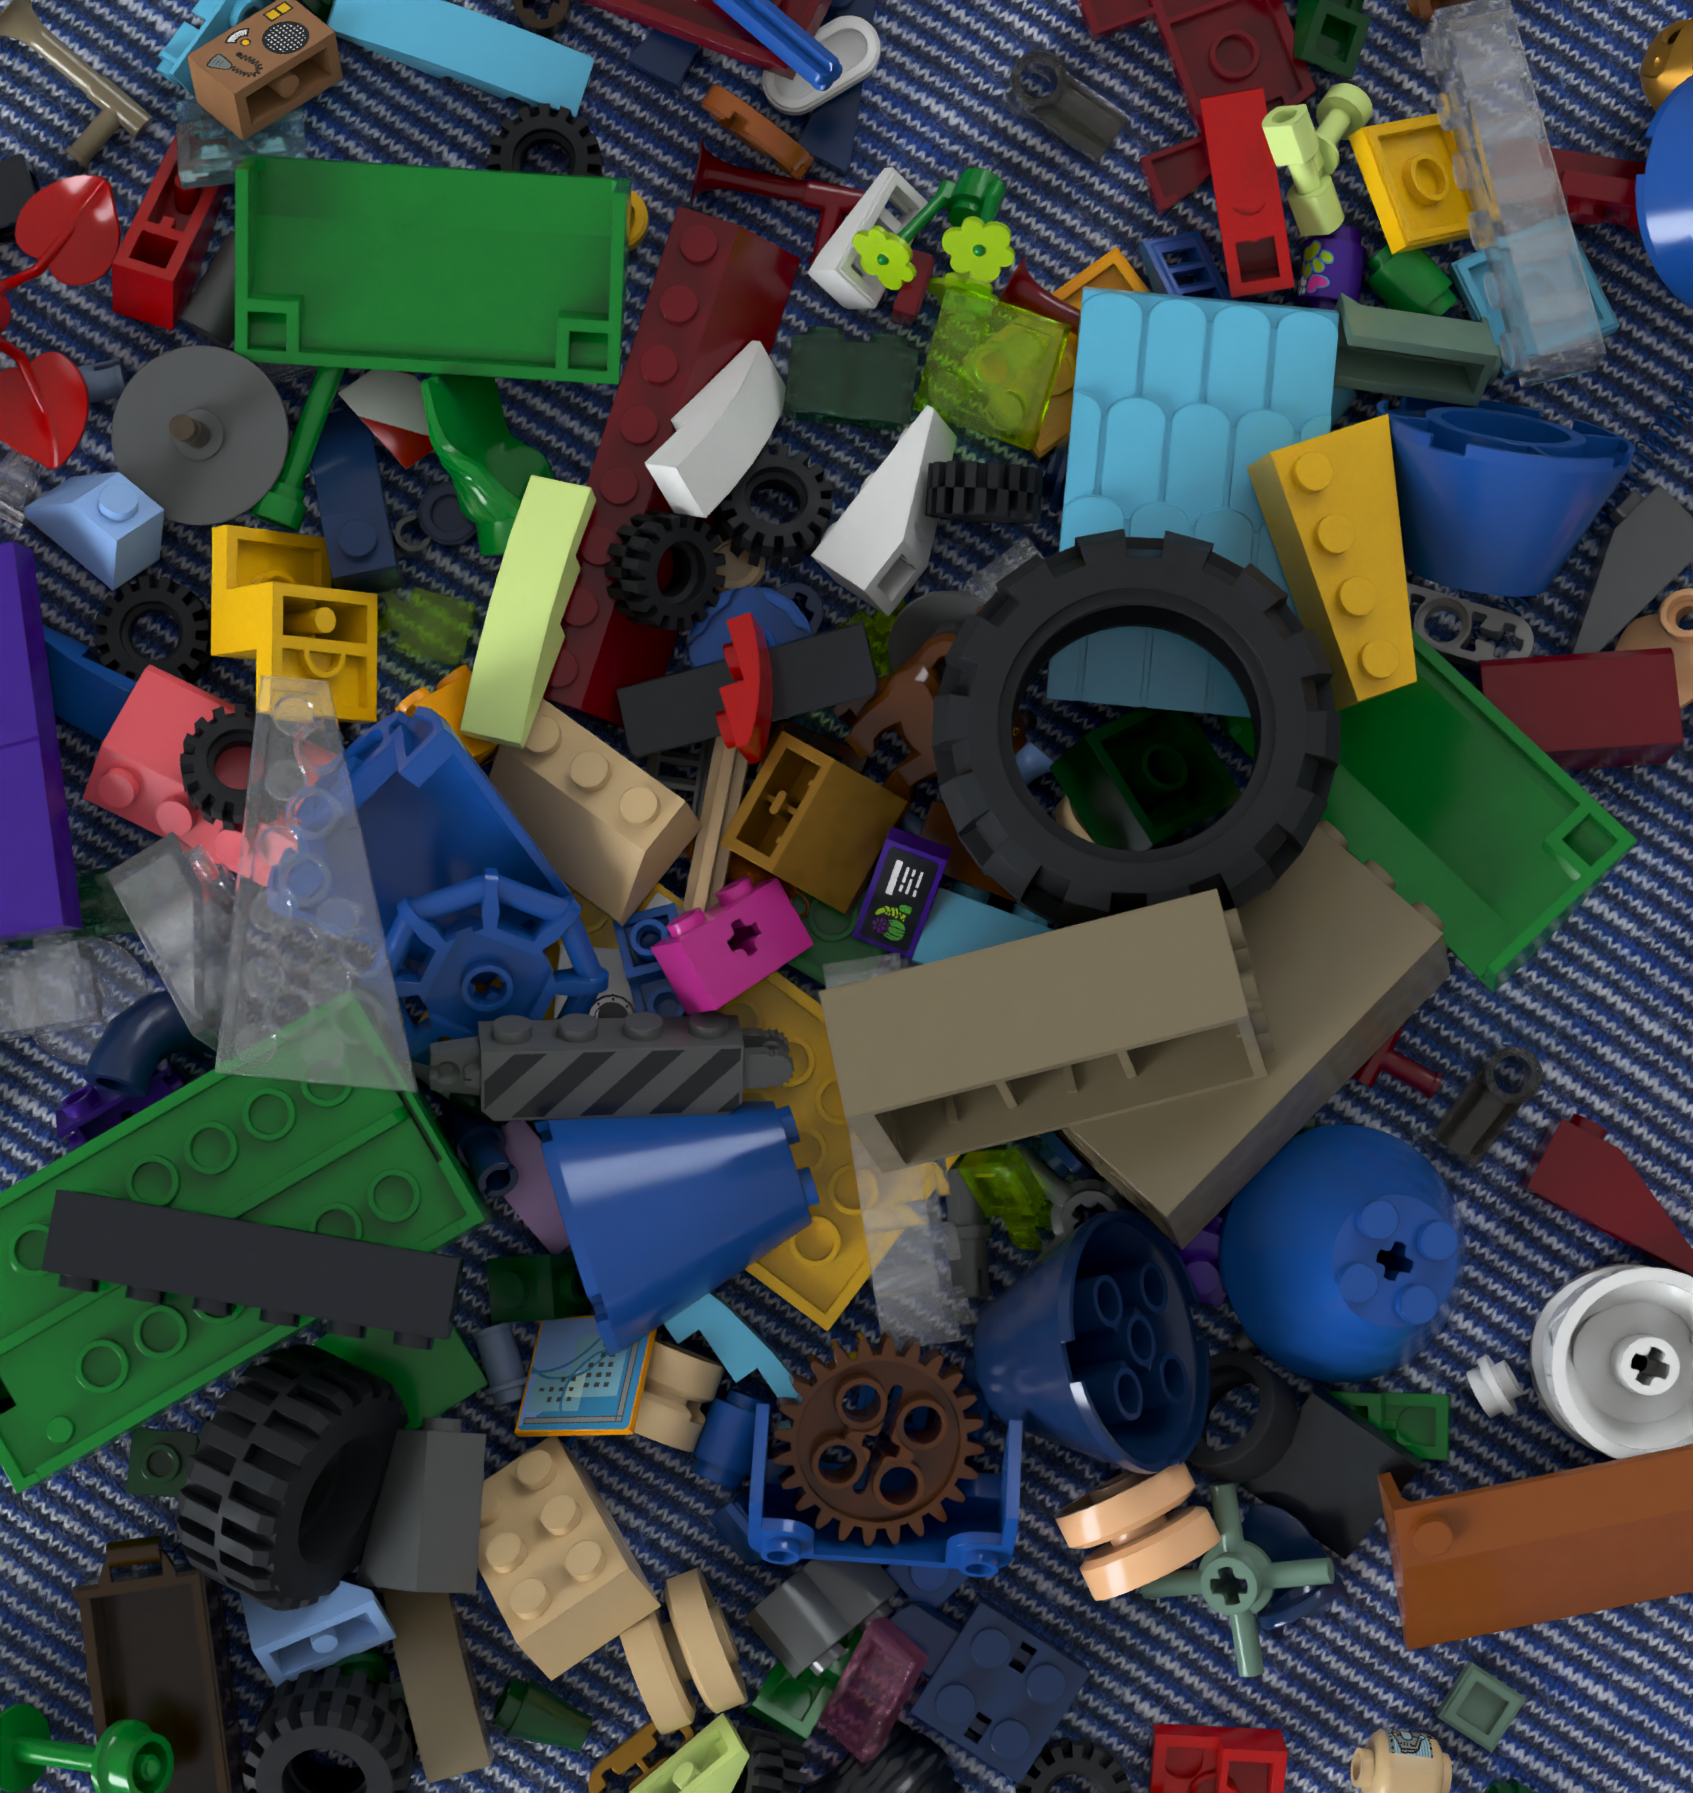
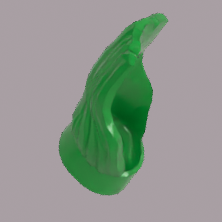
[420,373,555,556]

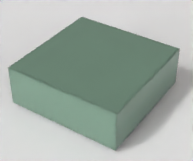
[1434,1660,1527,1753]

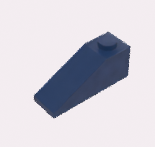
[312,409,404,593]

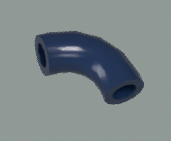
[83,986,246,1098]

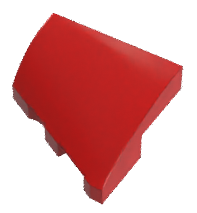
[1148,1723,1288,1793]

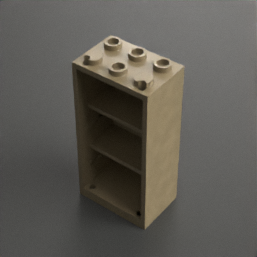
[1054,818,1450,1250]
[819,888,1275,1174]

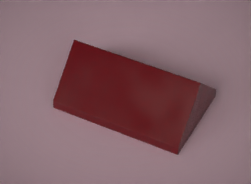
[1477,647,1684,770]

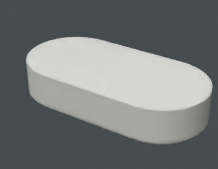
[762,16,881,116]

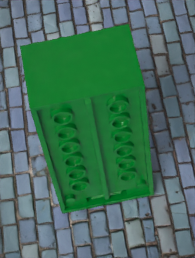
[0,989,496,1494]

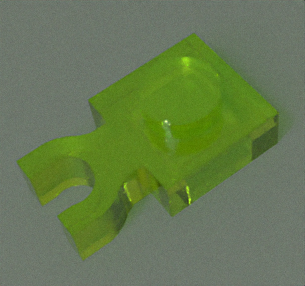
[374,587,477,668]

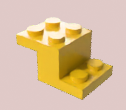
[211,525,378,724]

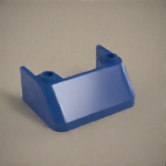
[748,1403,1023,1577]

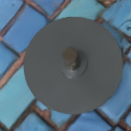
[111,345,289,526]

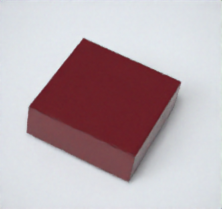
[890,249,935,328]

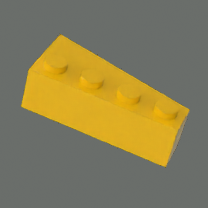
[1246,414,1417,711]

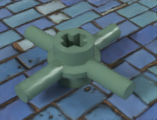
[1140,1481,1335,1677]

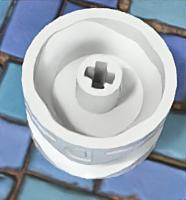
[1529,1263,1693,1459]

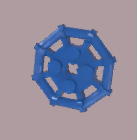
[362,868,609,1066]

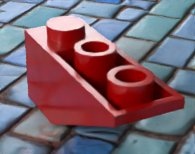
[1200,87,1295,298]

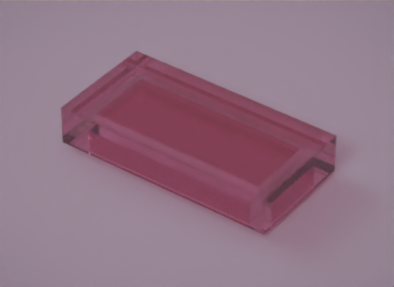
[818,1616,929,1762]

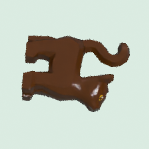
[832,604,1027,804]

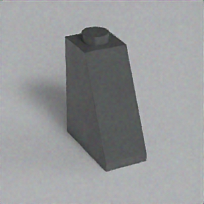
[357,1417,486,1594]

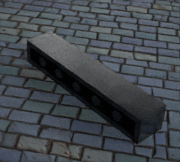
[42,1189,465,1350]

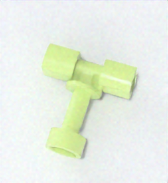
[1262,83,1373,237]

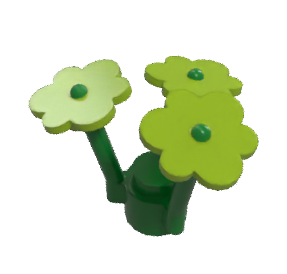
[852,168,1015,317]

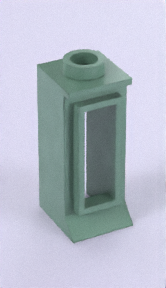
[1334,292,1501,407]

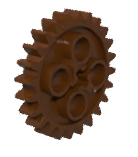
[770,1331,985,1546]

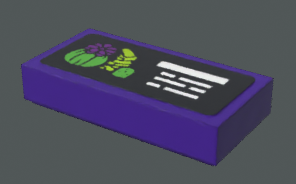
[852,826,952,959]

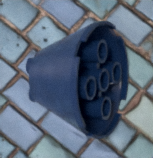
[964,1209,1211,1474]

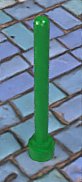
[251,366,345,532]

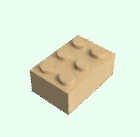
[478,1436,661,1681]

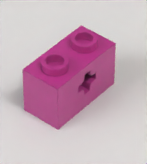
[650,876,814,1015]

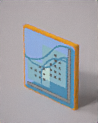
[514,1315,657,1437]

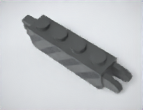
[428,1010,795,1121]

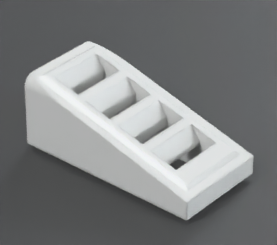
[808,167,928,309]

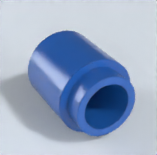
[692,1388,773,1489]

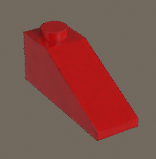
[112,127,239,331]

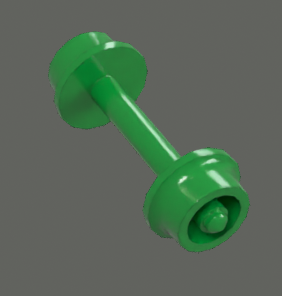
[0,1704,174,1793]

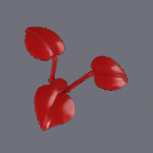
[0,175,121,470]

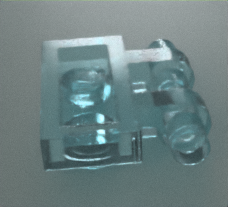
[176,99,308,189]

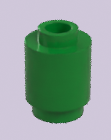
[1365,244,1458,316]

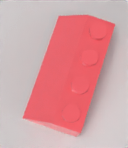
[83,664,339,888]

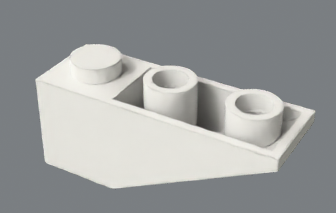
[811,405,957,617]

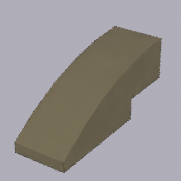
[382,1588,495,1784]

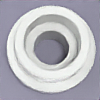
[1466,1354,1522,1418]

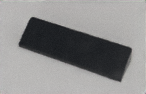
[616,621,881,759]

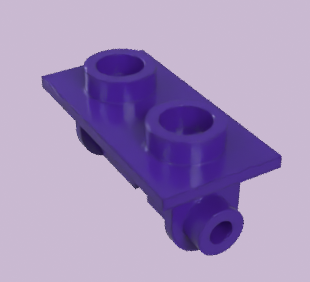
[56,1056,187,1150]

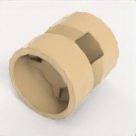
[634,1338,725,1452]

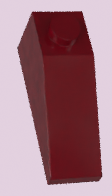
[1516,1113,1693,1277]

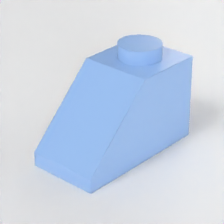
[24,472,164,591]
[240,1580,397,1688]

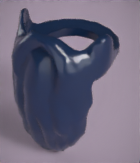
[1241,1504,1351,1640]

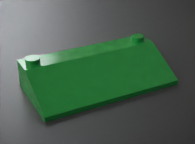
[235,155,632,385]
[1219,627,1637,993]

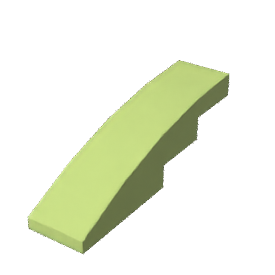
[460,475,596,749]

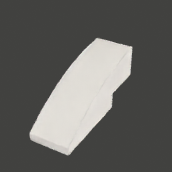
[644,340,788,518]

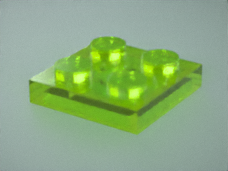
[913,286,1071,450]

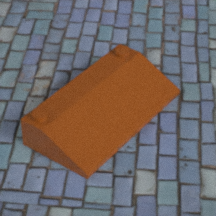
[1377,1444,1693,1650]

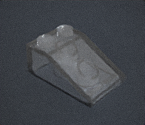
[106,832,248,1060]

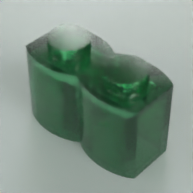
[783,326,919,433]

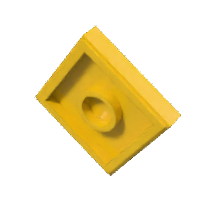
[1348,111,1494,255]

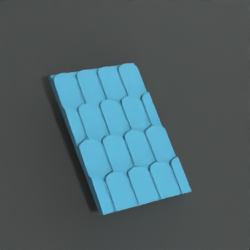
[1046,286,1339,718]

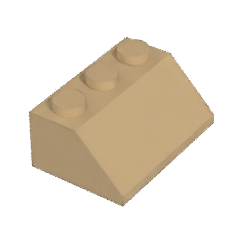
[489,698,702,926]

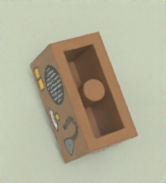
[187,0,343,141]

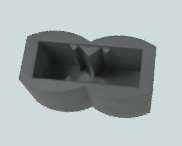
[745,1559,900,1679]

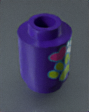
[1295,225,1367,310]

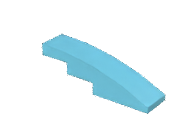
[326,0,595,118]
[664,1291,799,1399]

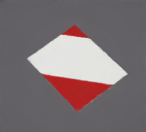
[338,370,434,469]

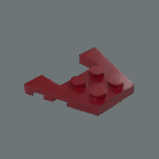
[1076,0,1316,216]

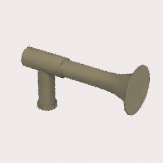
[0,0,153,169]

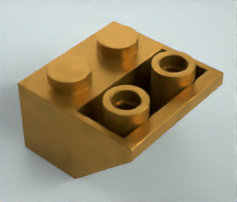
[719,731,911,916]

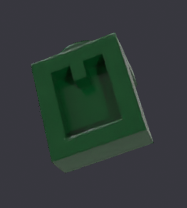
[126,1428,199,1498]

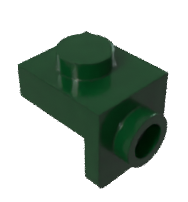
[487,1252,591,1323]

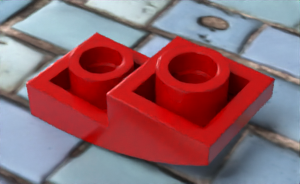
[716,612,773,764]

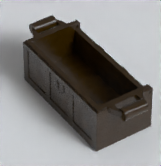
[73,1535,249,1793]

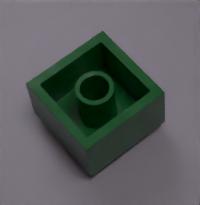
[1049,707,1242,851]

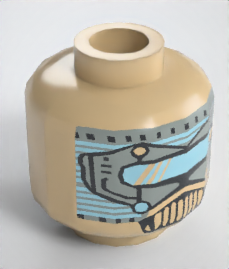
[1351,1728,1452,1793]

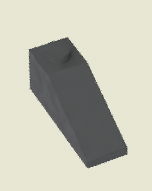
[1563,485,1693,655]

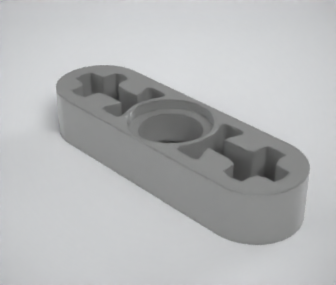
[1407,583,1534,670]

